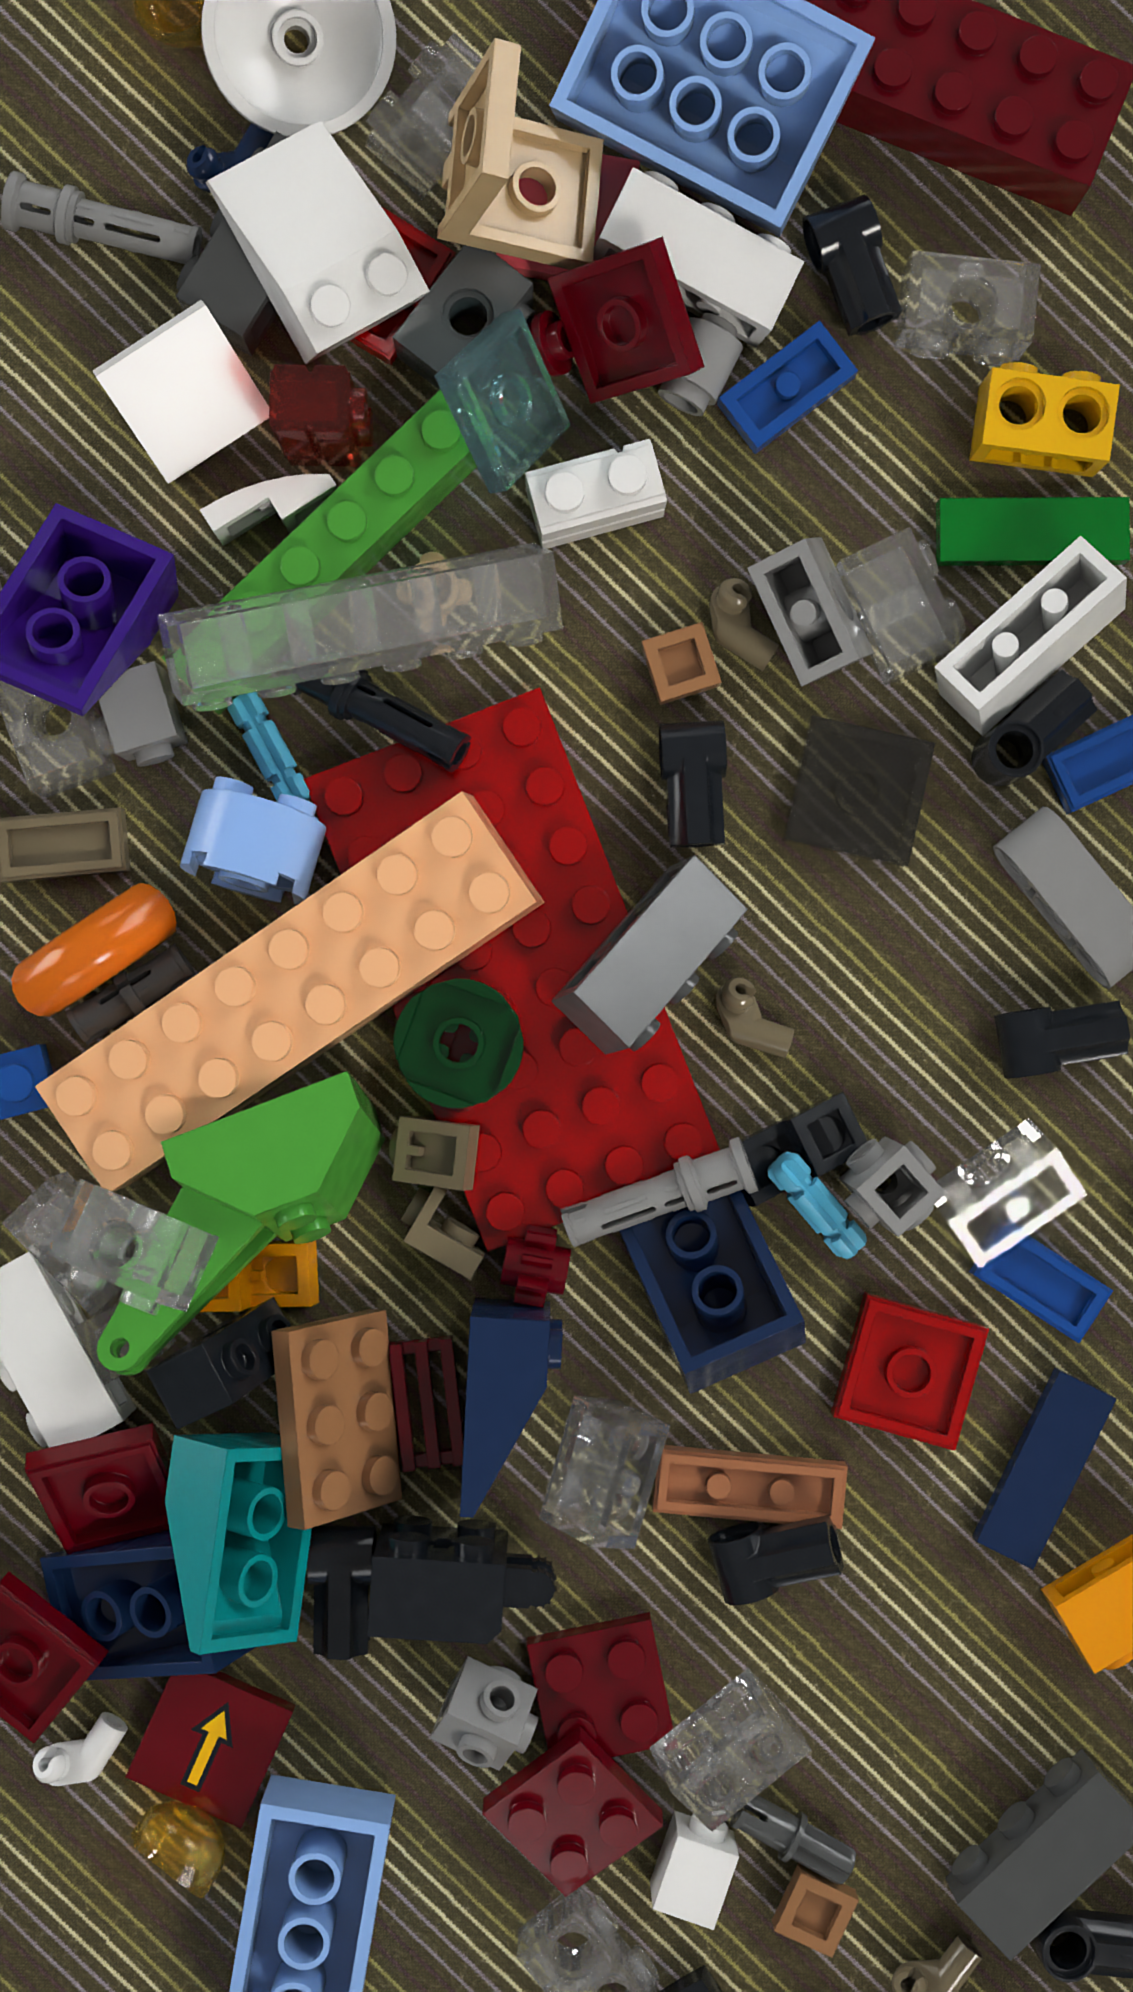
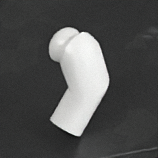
[32,1712,128,1786]

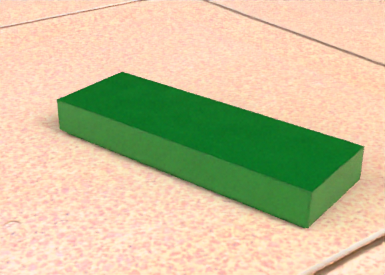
[936,497,1130,566]

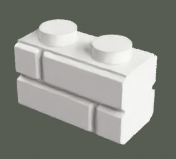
[525,439,667,550]

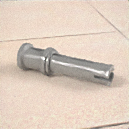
[1,170,202,264]
[560,1137,758,1248]

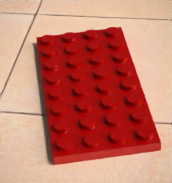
[304,687,720,1252]

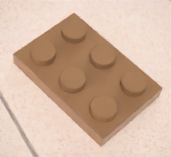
[271,1309,402,1530]

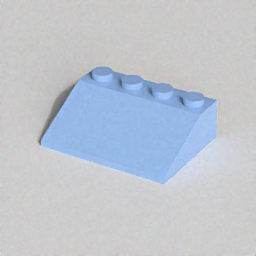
[549,0,875,237]

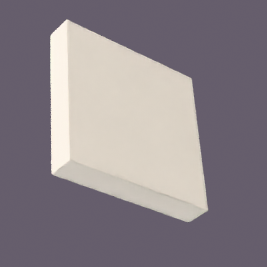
[93,300,274,484]

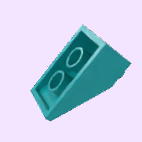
[165,1432,312,1655]

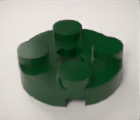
[393,978,524,1108]

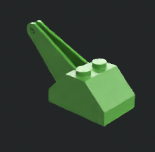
[97,1071,385,1376]

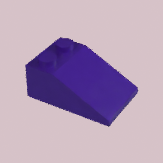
[0,503,179,716]

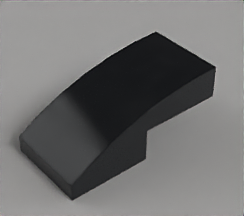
[726,1092,867,1207]

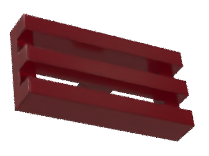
[389,1335,464,1472]

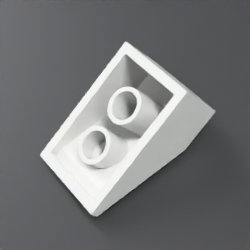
[206,120,430,364]

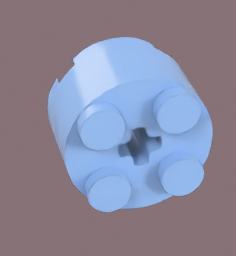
[180,776,327,904]

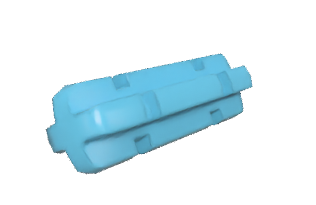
[227,690,311,801]
[767,1151,867,1259]

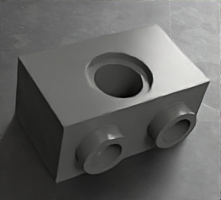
[392,245,535,402]

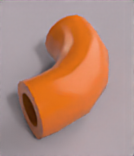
[11,883,177,1017]

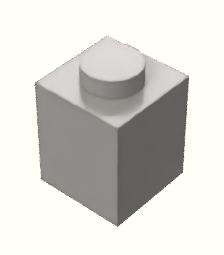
[99,661,188,767]

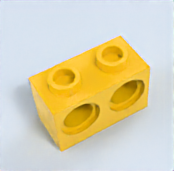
[969,362,1120,477]

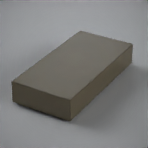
[0,807,131,883]

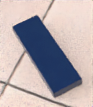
[972,1367,1117,1569]

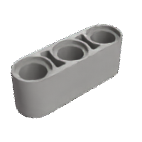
[993,806,1133,989]

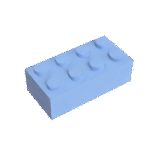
[229,1774,396,1992]

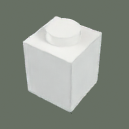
[650,1810,739,1930]

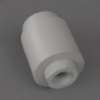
[658,313,743,416]

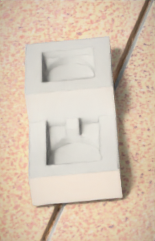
[200,474,338,546]

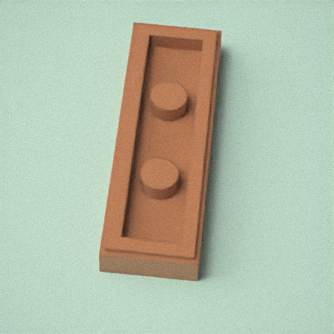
[652,1444,848,1529]

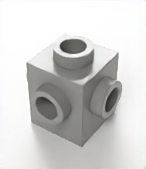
[839,1136,947,1237]
[430,1656,538,1771]

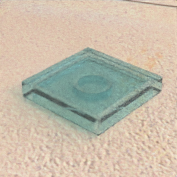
[434,309,571,494]

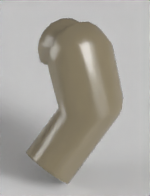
[709,578,779,672]
[716,977,794,1058]
[891,1934,984,1992]

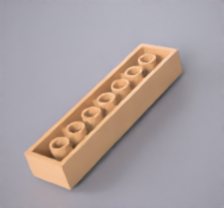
[35,791,545,1194]

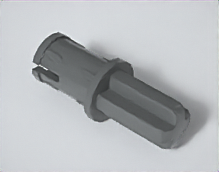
[730,1787,856,1884]

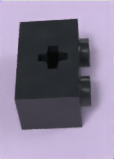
[146,1297,291,1430]

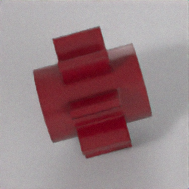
[500,1224,571,1308]

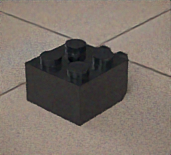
[367,1515,557,1644]

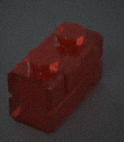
[269,364,373,467]

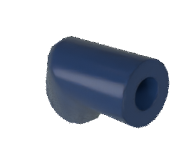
[186,123,274,194]

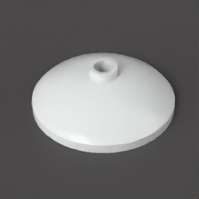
[201,0,396,138]

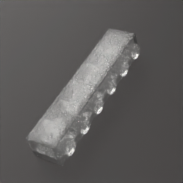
[157,543,563,711]

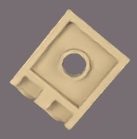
[437,38,604,270]

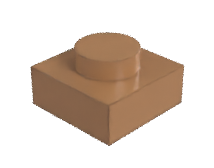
[641,622,722,705]
[772,1863,859,1958]

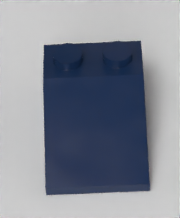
[619,1190,806,1394]
[460,1298,563,1518]
[40,1530,256,1680]

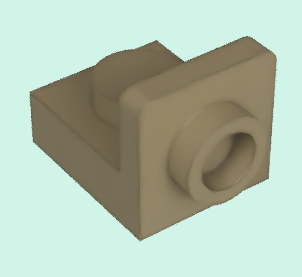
[389,1116,480,1191]
[401,1187,485,1280]

